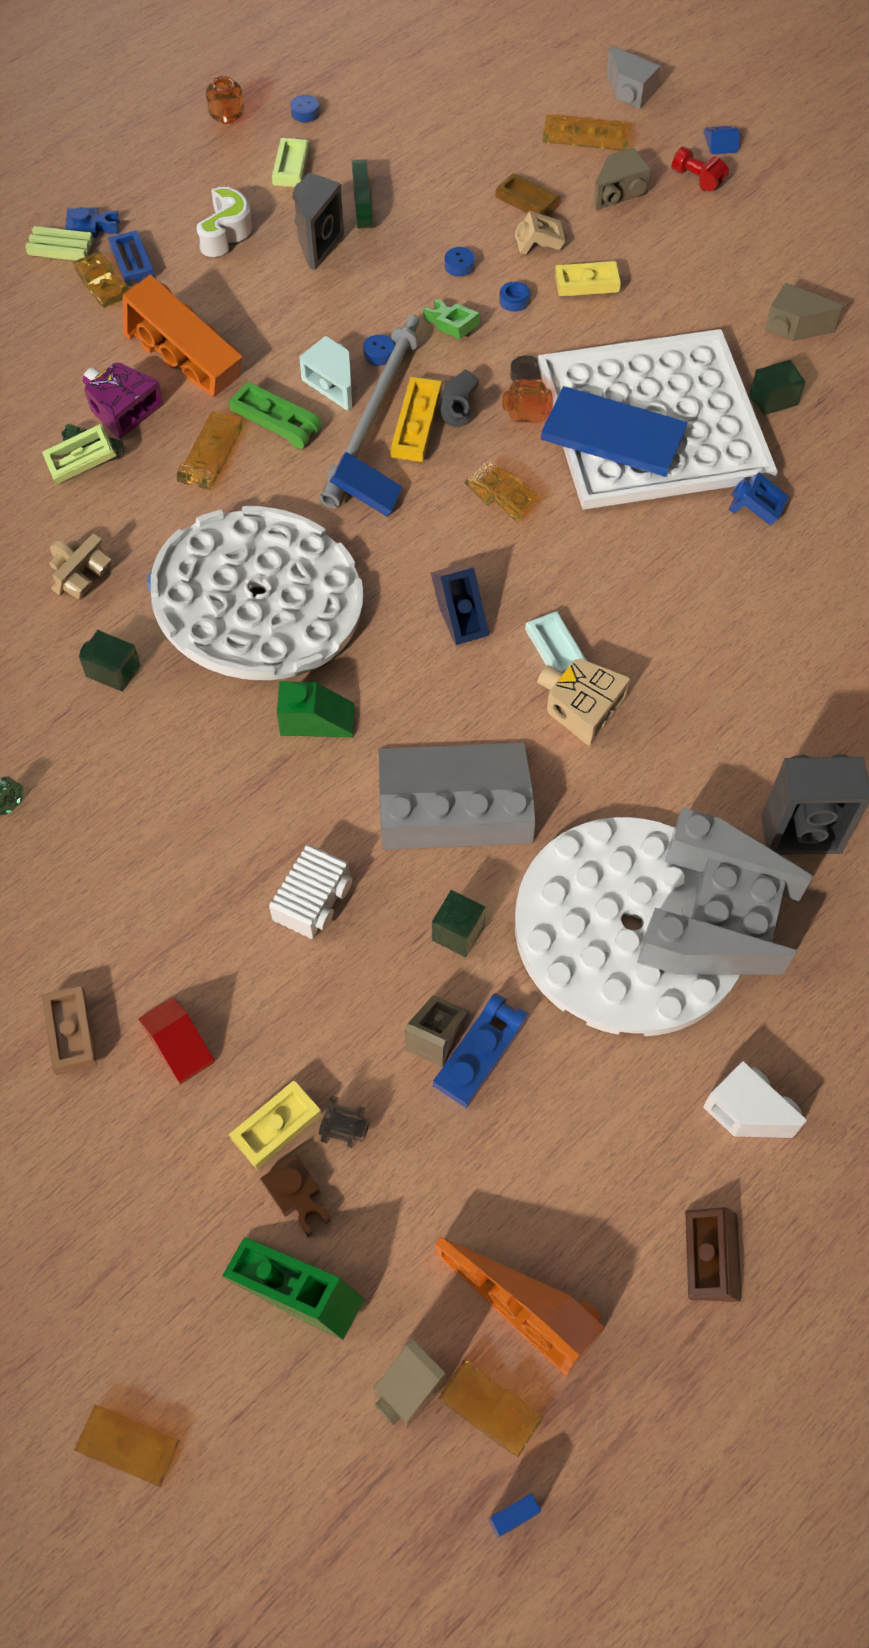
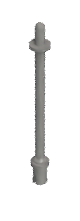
[319,315,419,508]

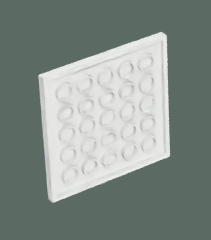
[537,329,777,510]

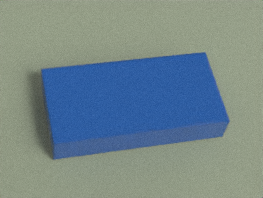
[329,451,403,517]

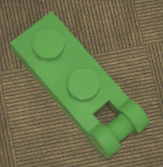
[229,381,322,449]

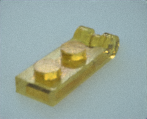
[177,411,243,490]

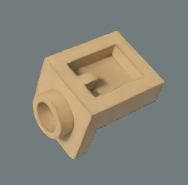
[515,211,565,255]

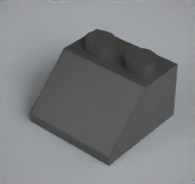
[293,172,344,270]

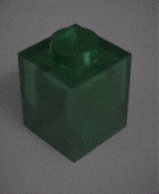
[750,359,805,415]
[79,630,141,692]
[432,890,486,957]

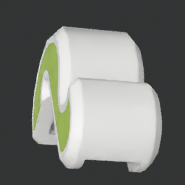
[197,187,252,257]

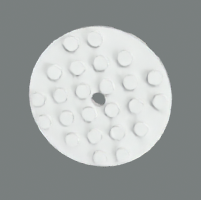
[151,506,363,680]
[515,817,740,1036]

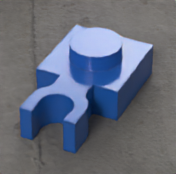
[65,207,120,238]

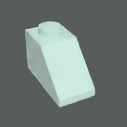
[299,336,352,411]

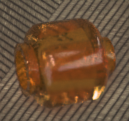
[205,76,244,124]
[502,379,553,423]

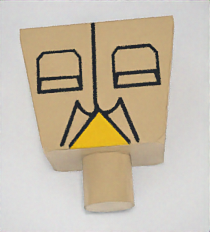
[537,658,630,746]

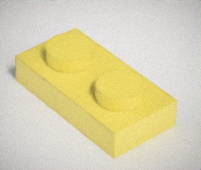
[555,261,621,296]
[229,1080,322,1170]

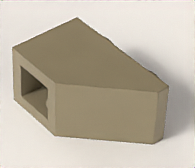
[593,147,651,210]

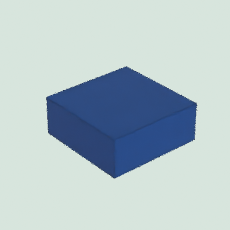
[489,1493,541,1538]

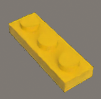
[390,376,442,462]

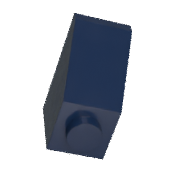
[430,563,490,645]

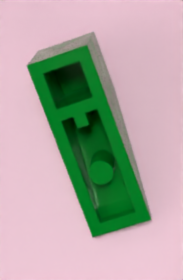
[222,1237,365,1340]

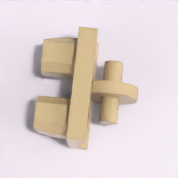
[49,533,112,600]

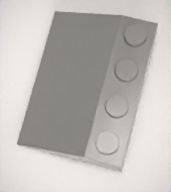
[378,743,536,850]

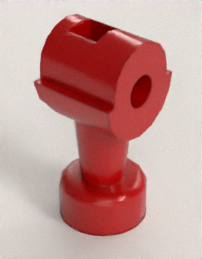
[672,146,729,191]

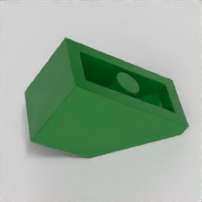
[277,681,355,738]

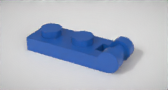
[433,993,530,1109]

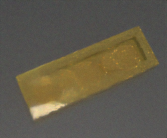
[543,114,631,151]

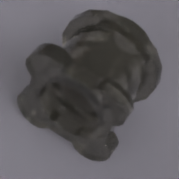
[319,1095,370,1148]

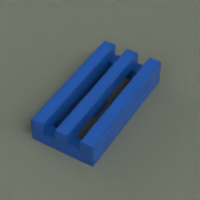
[108,230,155,287]

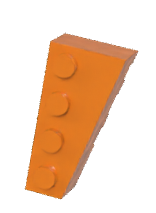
[123,274,243,397]

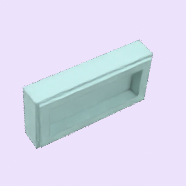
[525,611,587,673]

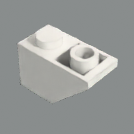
[703,1061,807,1138]

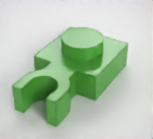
[423,299,480,339]

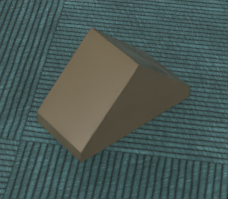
[405,995,469,1067]

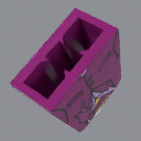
[83,362,164,439]

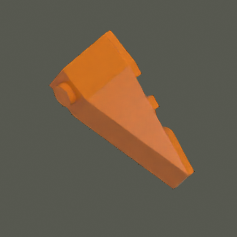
[435,1237,605,1376]

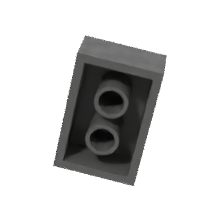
[761,754,869,855]

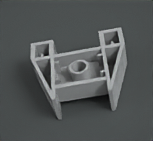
[637,807,812,975]

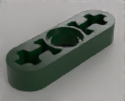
[352,159,372,229]

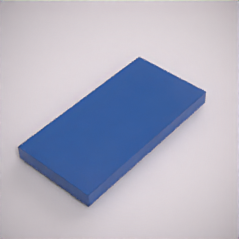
[541,386,688,477]

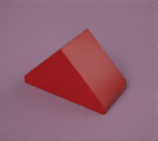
[138,997,215,1084]

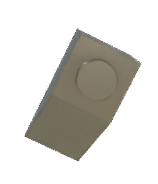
[765,283,843,341]
[374,1339,446,1428]

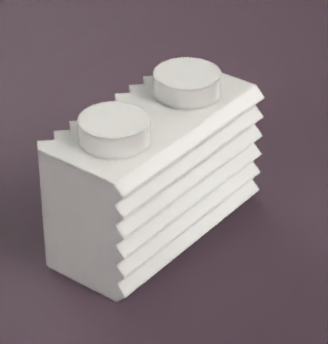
[269,844,353,939]

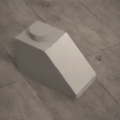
[606,46,660,109]

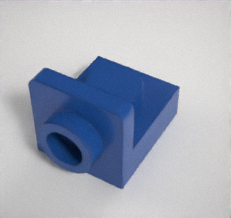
[729,472,789,525]

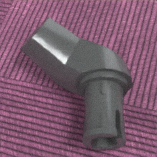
[441,369,479,427]

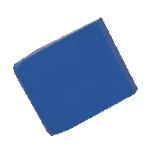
[704,125,739,154]

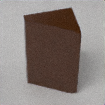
[685,1207,741,1302]

